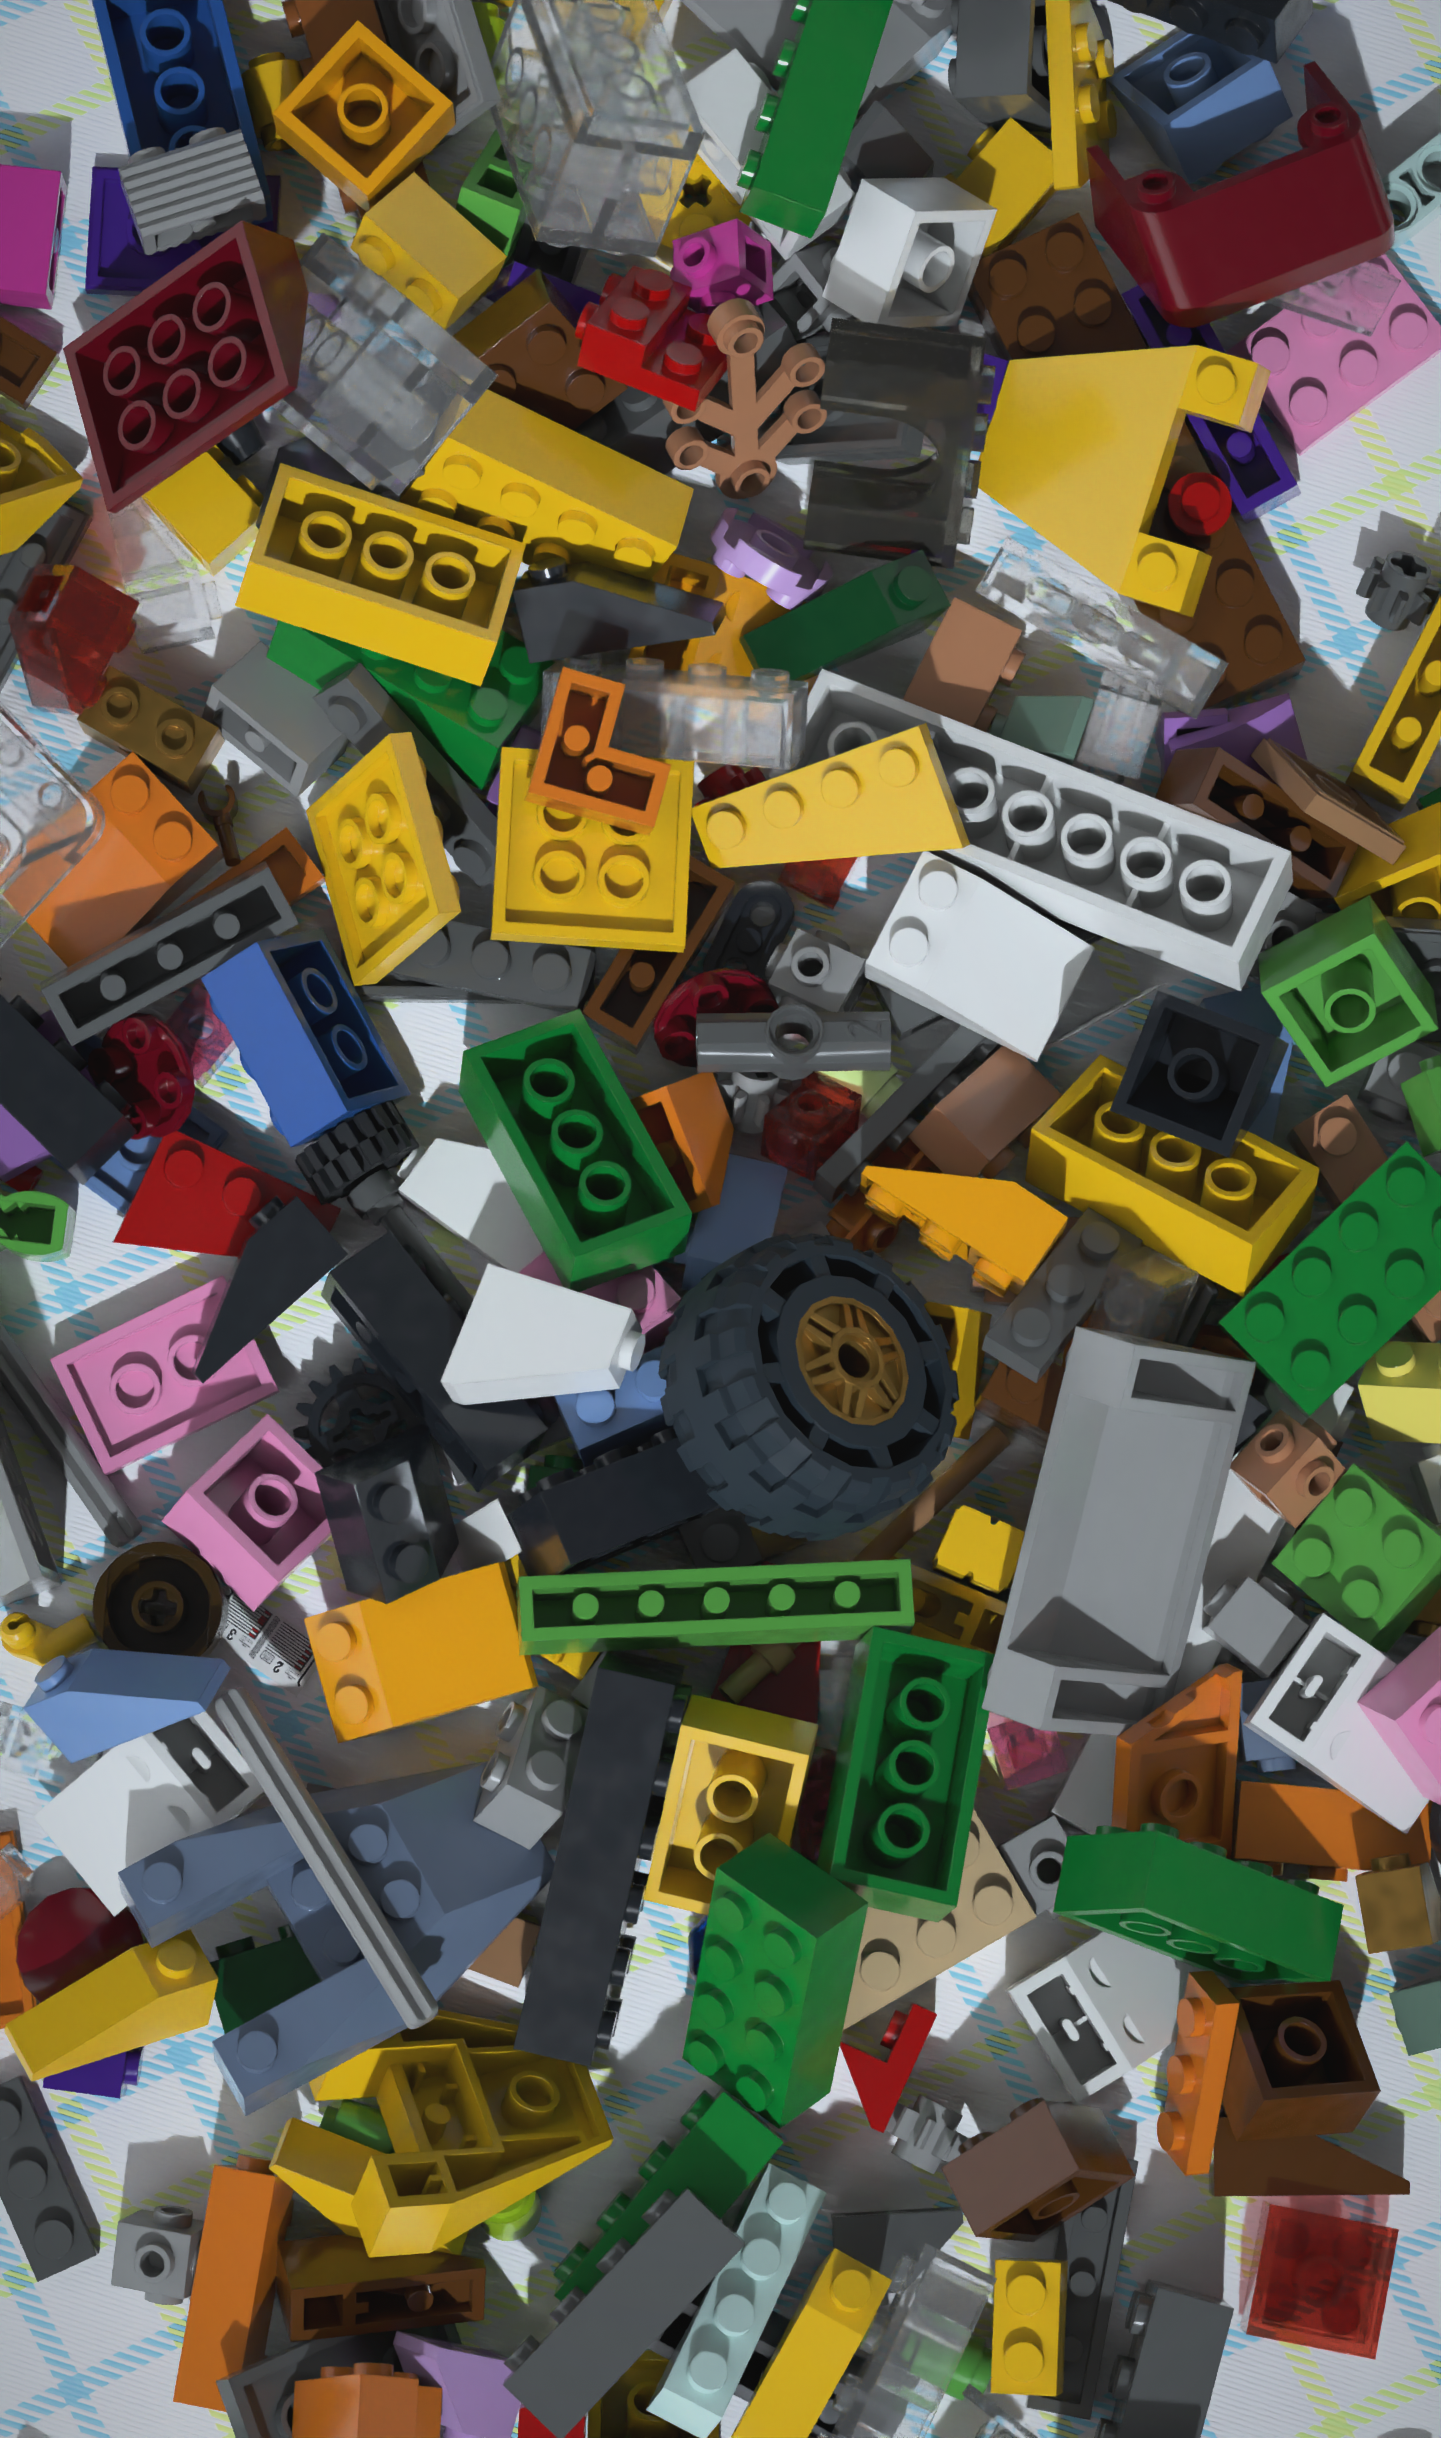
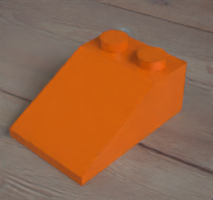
[0,751,223,967]

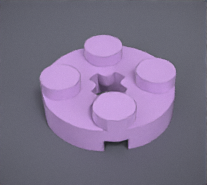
[710,507,833,610]

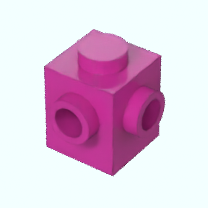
[670,218,774,314]

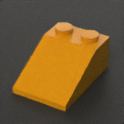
[304,1561,539,1743]

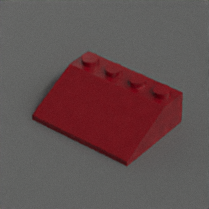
[63,220,309,514]

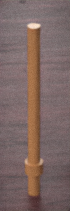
[718,1426,1010,1705]

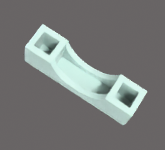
[646,2163,827,2438]

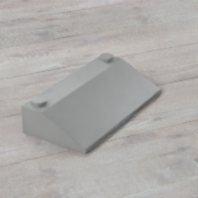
[982,1326,1256,1736]

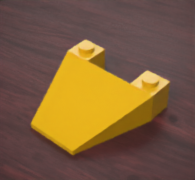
[971,345,1271,618]
[309,2009,614,2258]

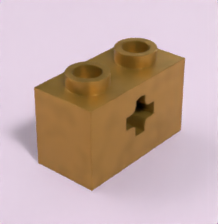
[77,665,225,795]

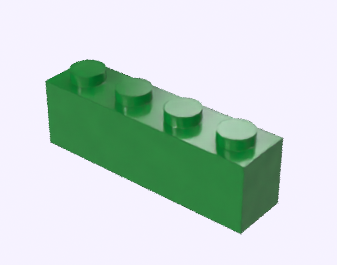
[736,0,893,239]

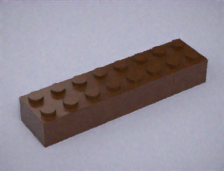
[967,212,1306,711]

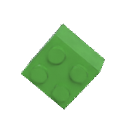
[1258,895,1439,1087]
[1271,1463,1441,1653]

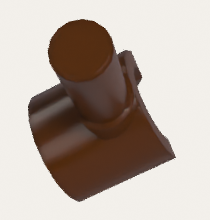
[198,784,241,867]

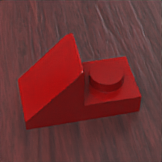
[840,2002,937,2133]

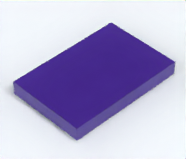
[85,166,282,296]

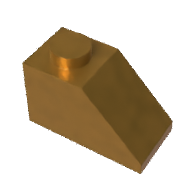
[1355,1853,1441,1954]

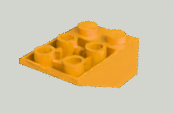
[625,553,818,733]
[860,1166,1068,1298]

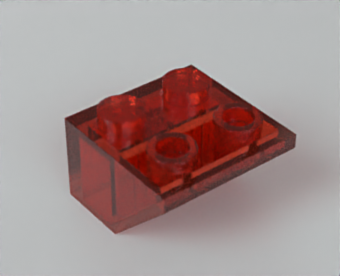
[8,564,140,716]

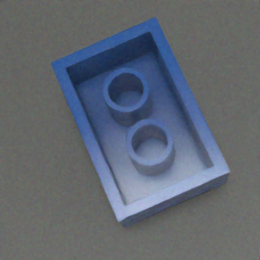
[201,927,411,1148]

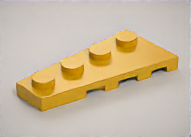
[692,723,970,869]

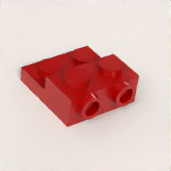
[575,265,727,412]

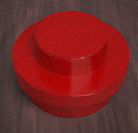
[1167,472,1232,537]

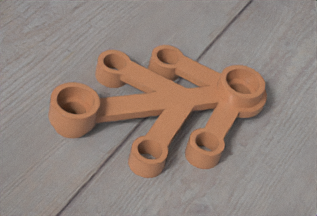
[662,298,827,499]

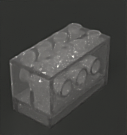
[490,0,705,257]
[272,233,498,496]

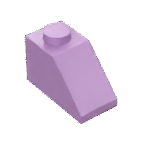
[393,2331,521,2438]

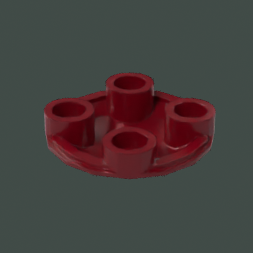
[654,968,779,1074]
[88,1013,195,1140]
[15,1888,144,2003]

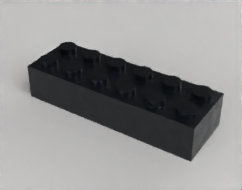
[514,1651,693,2067]

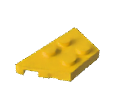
[1045,0,1117,191]

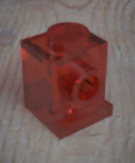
[777,856,862,911]
[760,1071,862,1182]

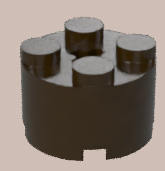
[92,1542,228,1658]

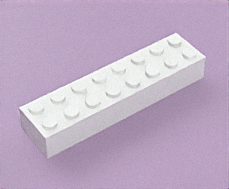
[768,669,1293,991]

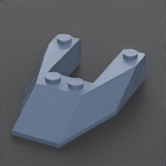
[118,1761,554,2116]

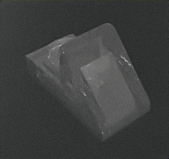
[0,1700,104,1786]

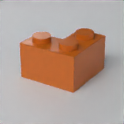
[524,667,671,836]
[292,2363,442,2438]

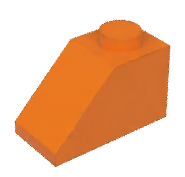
[630,1072,734,1214]

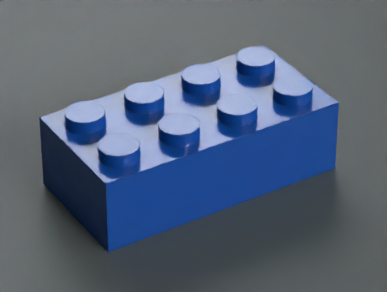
[91,0,273,233]

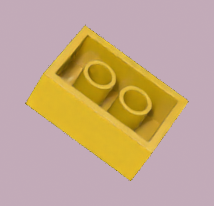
[643,1694,819,1915]

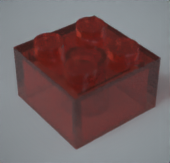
[1239,2200,1399,2360]

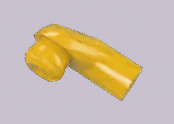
[0,1612,99,1667]

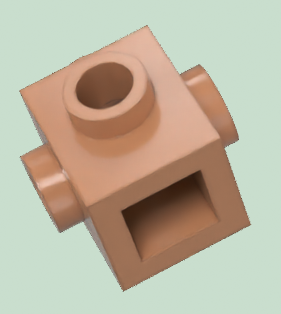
[1230,1409,1347,1529]

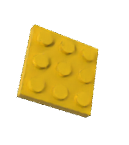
[306,732,461,986]
[490,747,694,953]

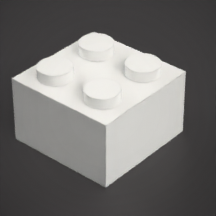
[822,177,997,329]

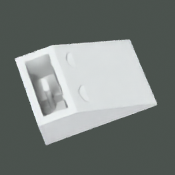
[1243,1613,1429,1835]
[33,1711,265,1917]
[1005,1931,1231,2103]

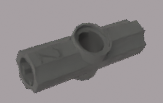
[696,1003,892,1081]

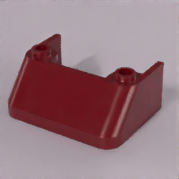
[1086,61,1395,328]

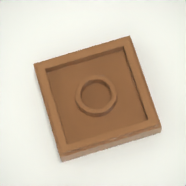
[1250,738,1406,865]

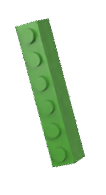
[516,1559,915,1655]

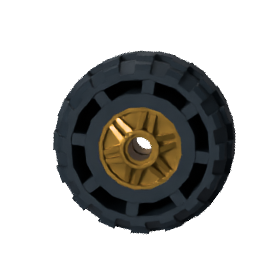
[658,1233,959,1541]

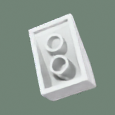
[865,851,1095,1062]

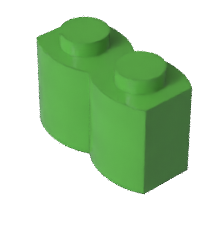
[0,1191,76,1262]

